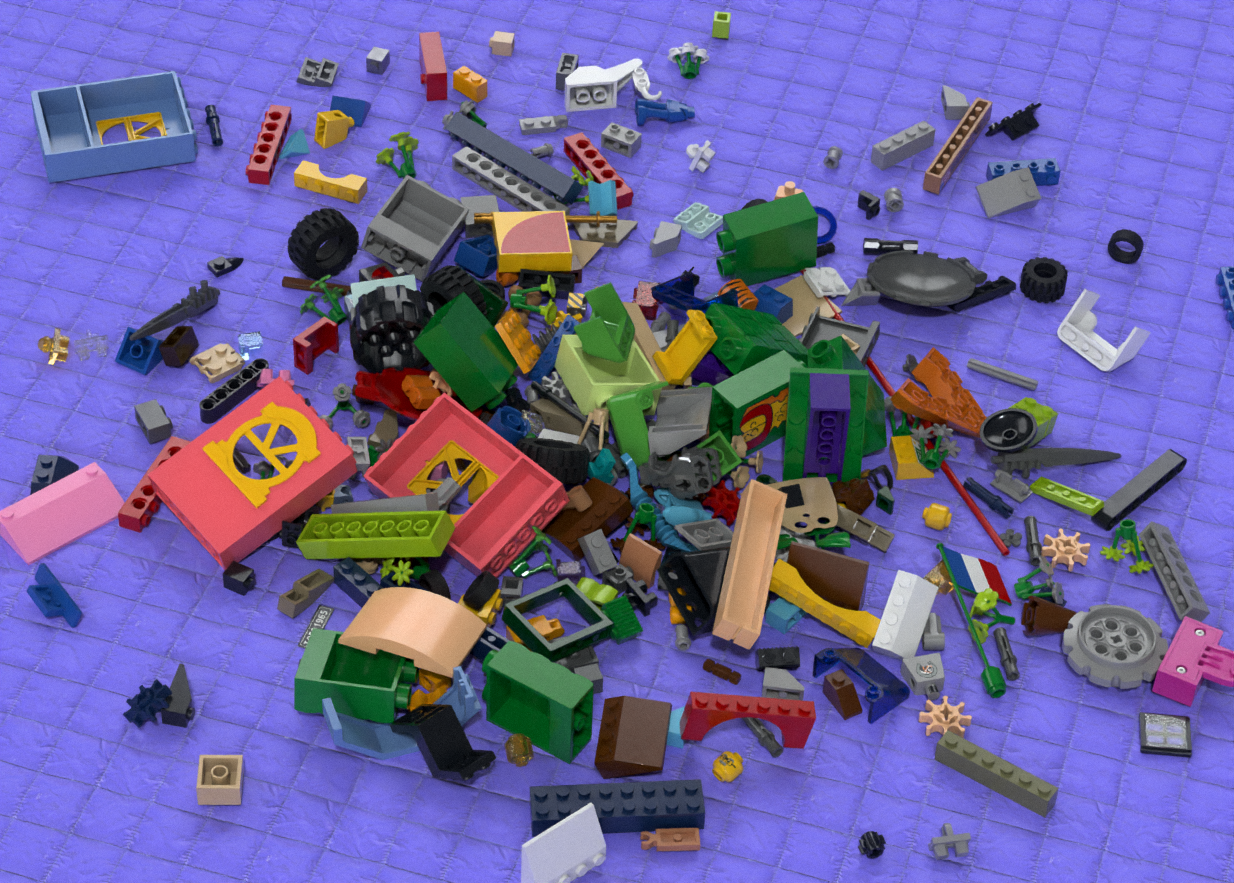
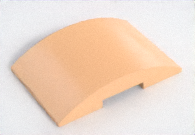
[338,587,487,678]

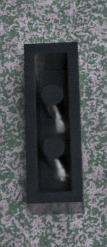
[518,269,575,300]

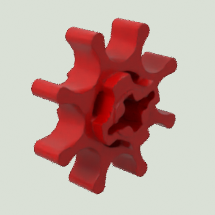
[702,480,740,526]

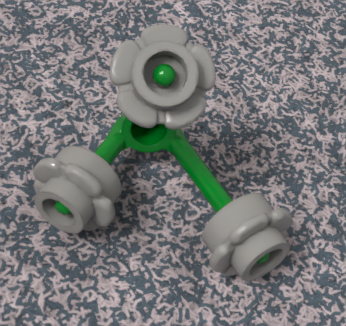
[319,383,371,430]

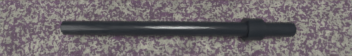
[531,381,610,439]

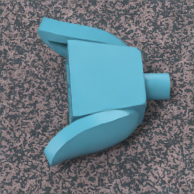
[654,487,712,526]

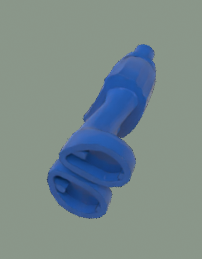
[635,98,695,126]

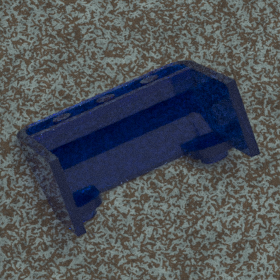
[651,272,738,320]

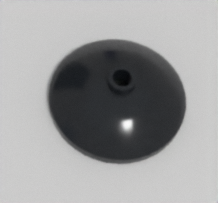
[980,408,1038,453]

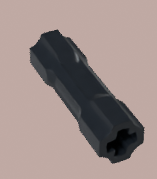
[863,238,918,254]

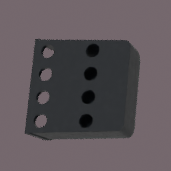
[657,547,770,636]

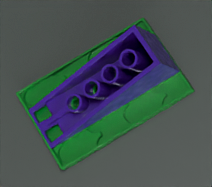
[782,367,869,485]

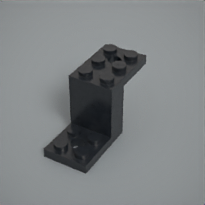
[389,704,496,781]

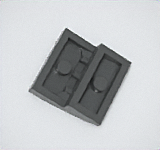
[297,57,339,87]

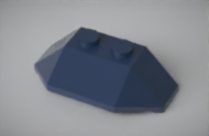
[30,455,79,495]

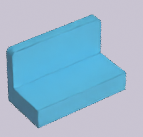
[588,180,617,216]

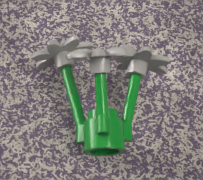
[909,423,961,469]

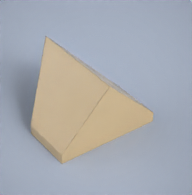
[570,239,604,269]

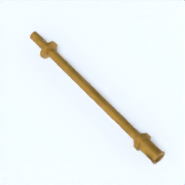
[474,211,617,227]

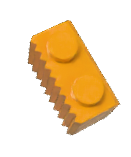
[453,66,487,103]

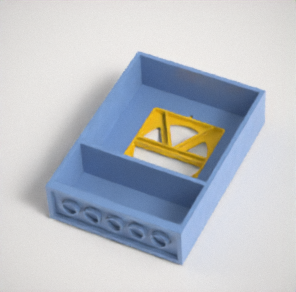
[30,71,198,183]

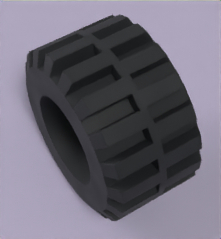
[1020,257,1068,303]

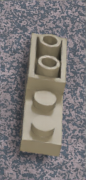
[820,504,895,553]

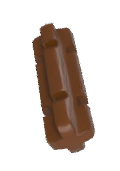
[703,659,741,685]

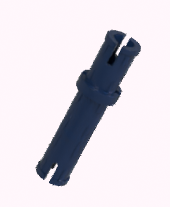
[205,105,223,147]
[963,477,1014,519]

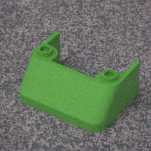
[573,282,635,363]
[607,381,682,469]

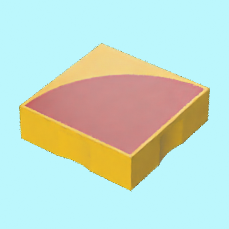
[492,211,572,272]

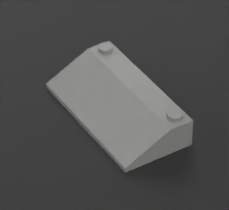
[648,387,712,457]

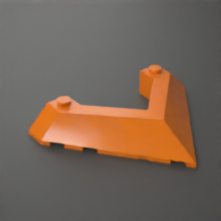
[890,347,987,438]

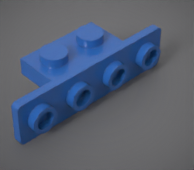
[528,315,580,385]
[26,563,82,628]

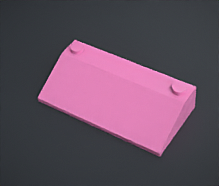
[0,462,125,565]

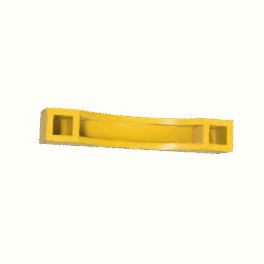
[769,558,881,648]

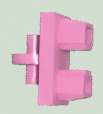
[257,369,294,388]

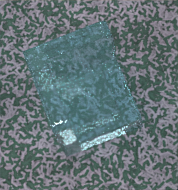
[238,331,263,360]

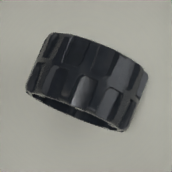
[349,284,435,374]

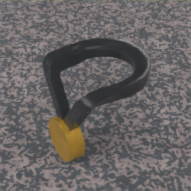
[860,465,893,490]

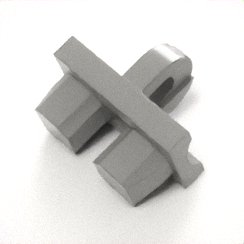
[928,823,971,860]

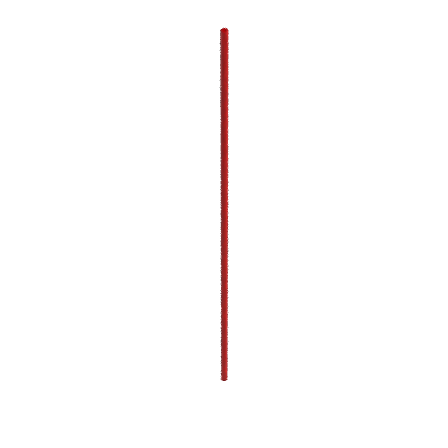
[800,269,1010,556]

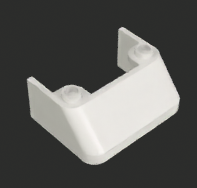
[1057,289,1150,372]

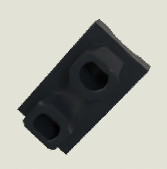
[622,578,658,617]

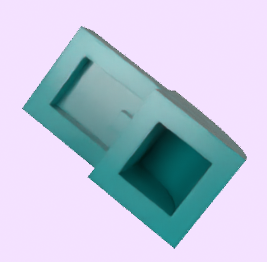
[587,448,616,484]

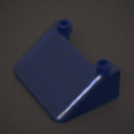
[812,648,910,724]

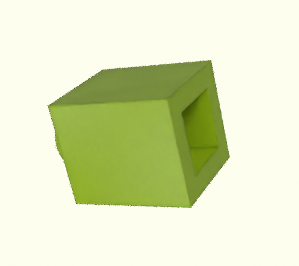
[712,11,731,39]

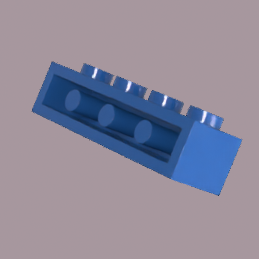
[986,158,1060,186]
[1216,266,1234,329]

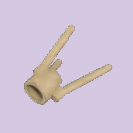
[577,408,609,451]

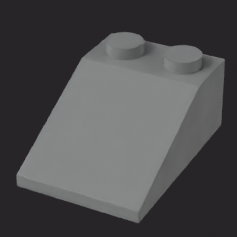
[976,167,1041,219]
[674,518,733,550]

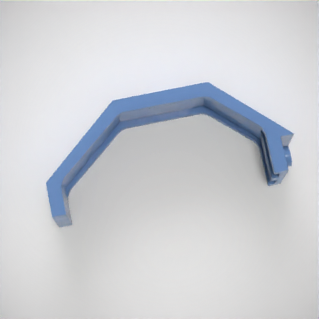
[322,666,482,760]

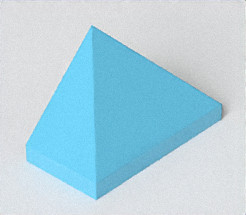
[279,129,310,159]

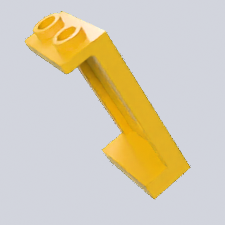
[652,310,718,385]

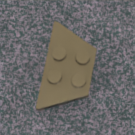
[570,219,638,248]

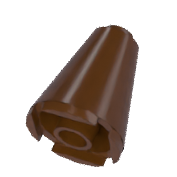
[1021,596,1077,636]

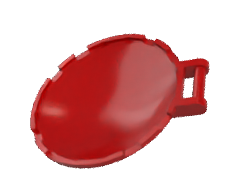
[355,367,483,421]

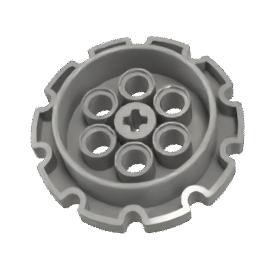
[1062,604,1168,689]

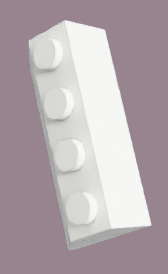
[872,570,939,660]

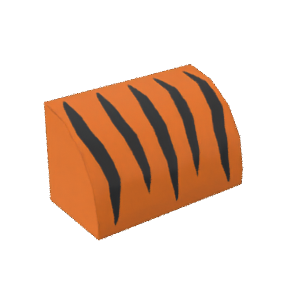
[717,279,759,310]

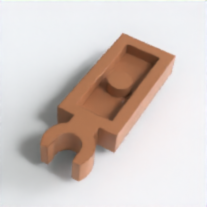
[640,828,700,851]

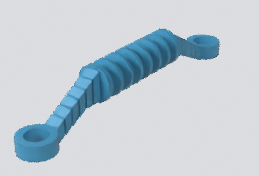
[620,452,699,552]

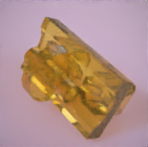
[38,328,70,365]

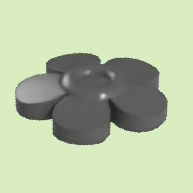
[1000,529,1022,547]

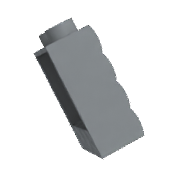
[361,175,469,282]

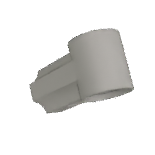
[428,477,462,511]
[922,613,945,650]

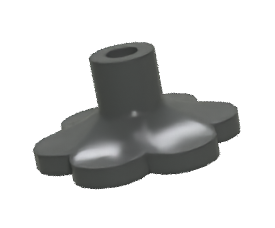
[902,354,918,375]

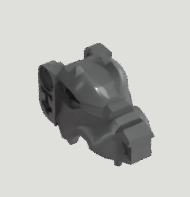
[639,446,722,500]

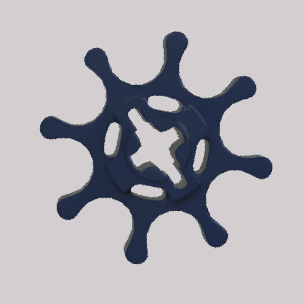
[123,679,173,728]

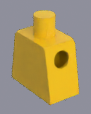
[314,110,354,149]

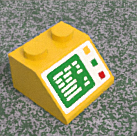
[889,436,934,480]

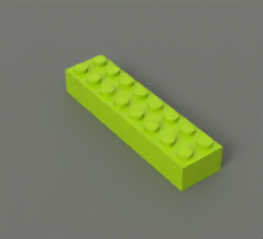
[296,510,455,559]

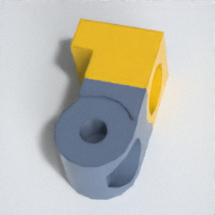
[315,485,354,512]

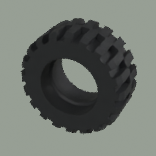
[288,208,359,280]
[420,265,487,318]
[516,438,590,484]

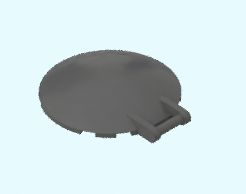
[867,250,987,307]

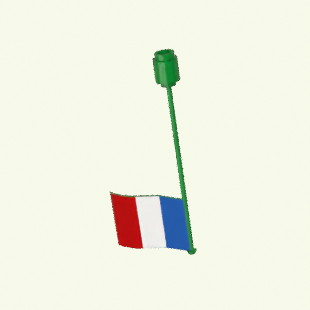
[936,543,1012,698]

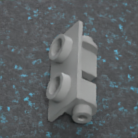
[990,469,1033,503]

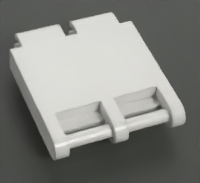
[803,267,850,298]

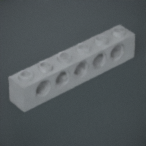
[1139,521,1210,622]

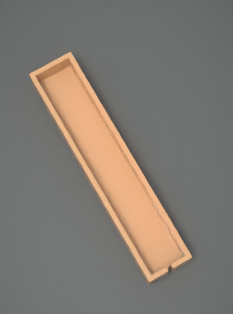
[712,479,787,650]

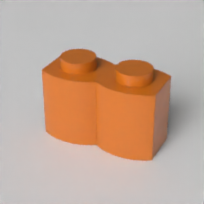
[402,375,441,409]

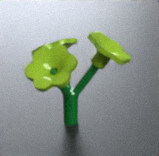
[968,588,1015,644]

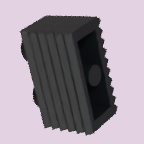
[755,646,800,670]

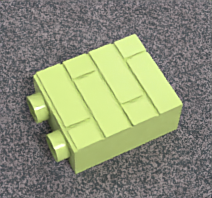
[554,335,662,416]

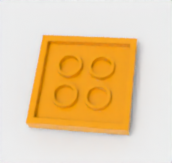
[495,309,541,374]

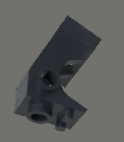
[279,506,322,548]

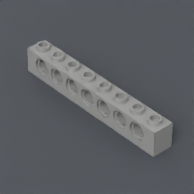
[452,146,570,215]

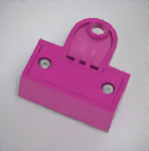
[1152,616,1234,707]

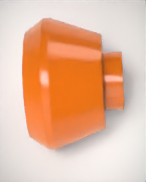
[496,268,519,287]

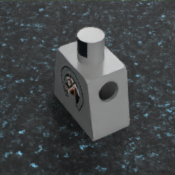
[900,653,945,700]

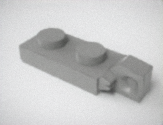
[519,115,568,135]

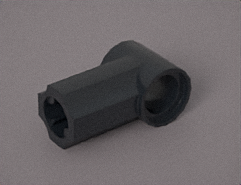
[504,387,530,414]

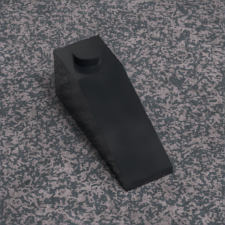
[161,664,195,728]

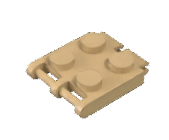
[189,343,245,383]

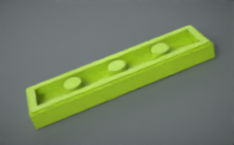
[1029,477,1104,516]

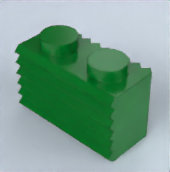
[600,595,643,645]

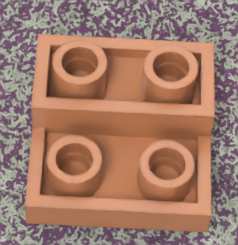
[619,533,662,589]

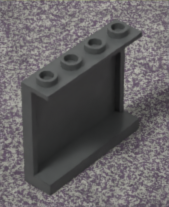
[798,307,880,367]

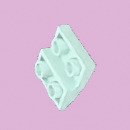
[673,202,723,239]

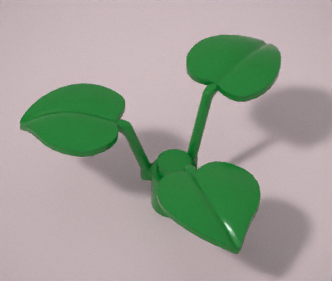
[777,521,851,550]

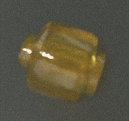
[504,734,534,767]

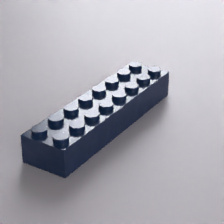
[529,779,705,837]

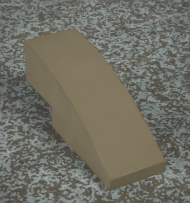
[277,569,334,618]

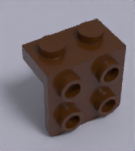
[831,478,875,515]

